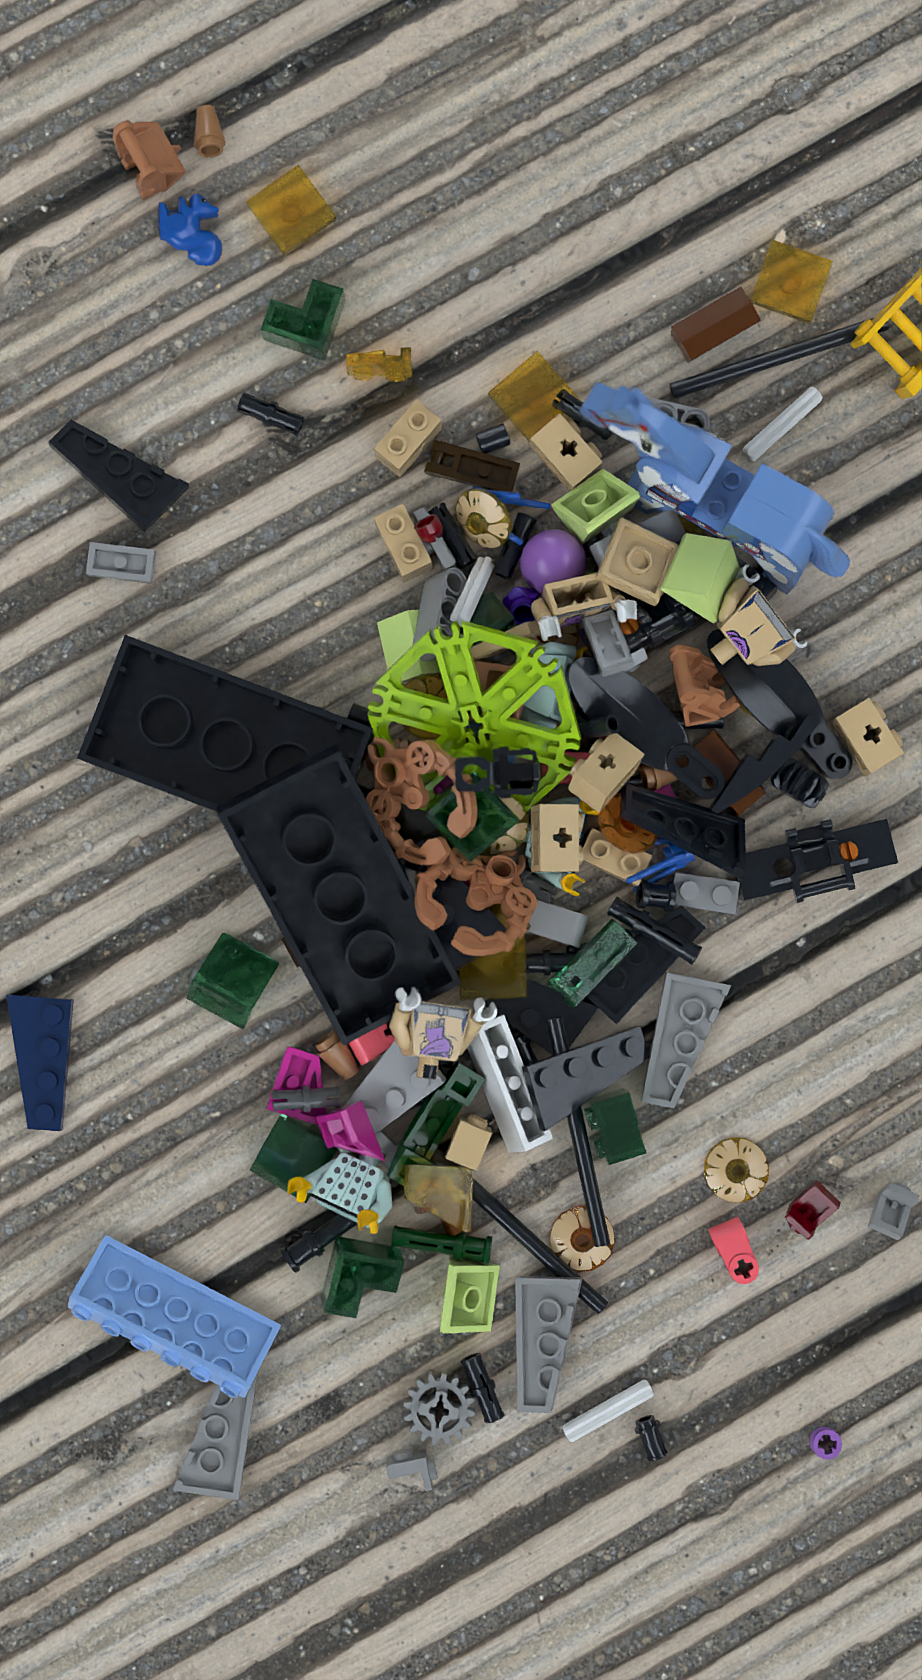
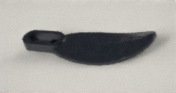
[707,629,853,779]
[568,657,725,799]

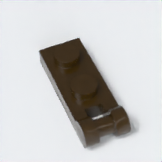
[424,440,520,492]

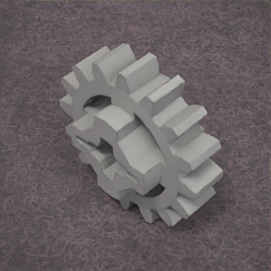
[403,1370,475,1446]

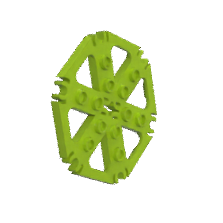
[367,620,581,828]

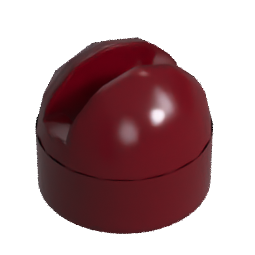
[414,514,443,543]

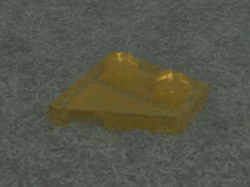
[346,347,413,382]
[404,1165,473,1232]

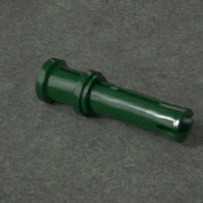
[391,1225,493,1266]

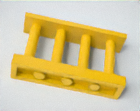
[850,259,922,399]

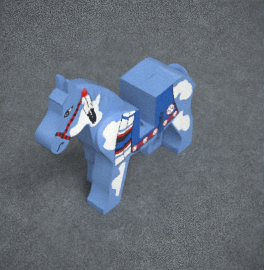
[579,382,850,595]

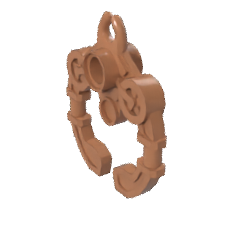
[366,737,477,865]
[414,845,538,956]

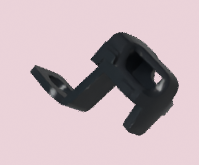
[455,747,540,798]

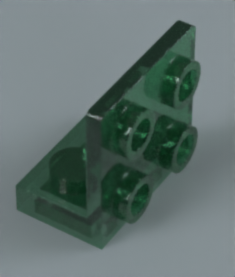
[186,933,279,1030]

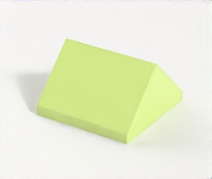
[551,468,640,545]
[660,533,740,624]
[377,610,441,684]
[440,1258,500,1333]

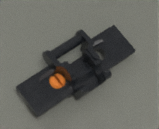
[577,588,697,658]
[738,819,898,903]

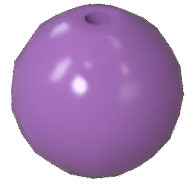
[520,529,588,594]

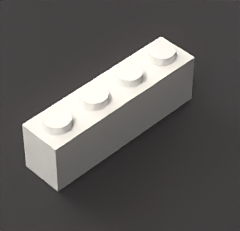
[467,1015,553,1153]

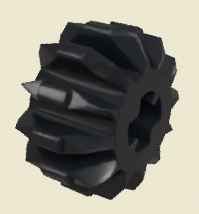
[770,758,829,808]

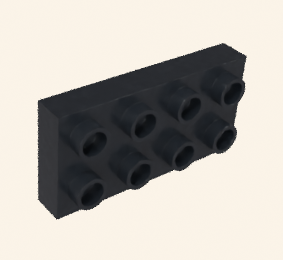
[77,635,374,812]
[216,744,462,1046]

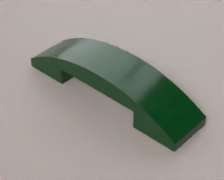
[387,1061,486,1192]

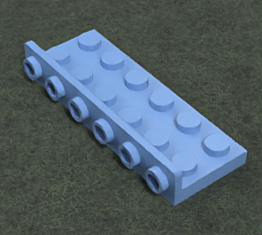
[68,1235,281,1398]

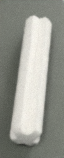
[743,387,823,461]
[450,556,494,627]
[563,1380,654,1442]

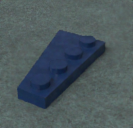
[6,995,74,1131]

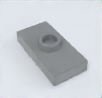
[413,507,456,571]
[582,609,634,677]

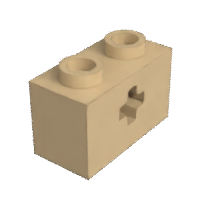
[374,399,442,477]
[529,413,603,492]
[374,504,433,583]
[830,698,904,776]
[568,733,645,813]
[531,804,583,872]
[582,828,652,887]
[446,1113,492,1171]

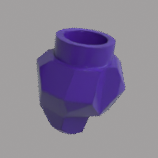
[502,586,541,625]

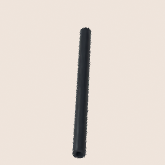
[669,318,889,399]
[546,1016,610,1247]
[430,1146,608,1314]

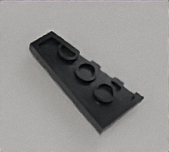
[49,420,189,533]

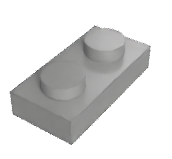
[86,542,156,584]
[672,872,740,915]

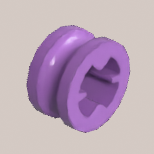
[809,1427,842,1460]

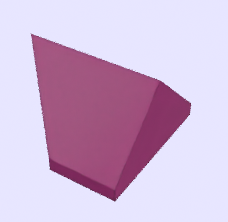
[315,1100,386,1162]

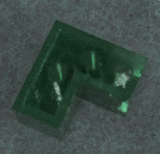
[260,279,346,361]
[584,1088,647,1165]
[321,1236,404,1318]

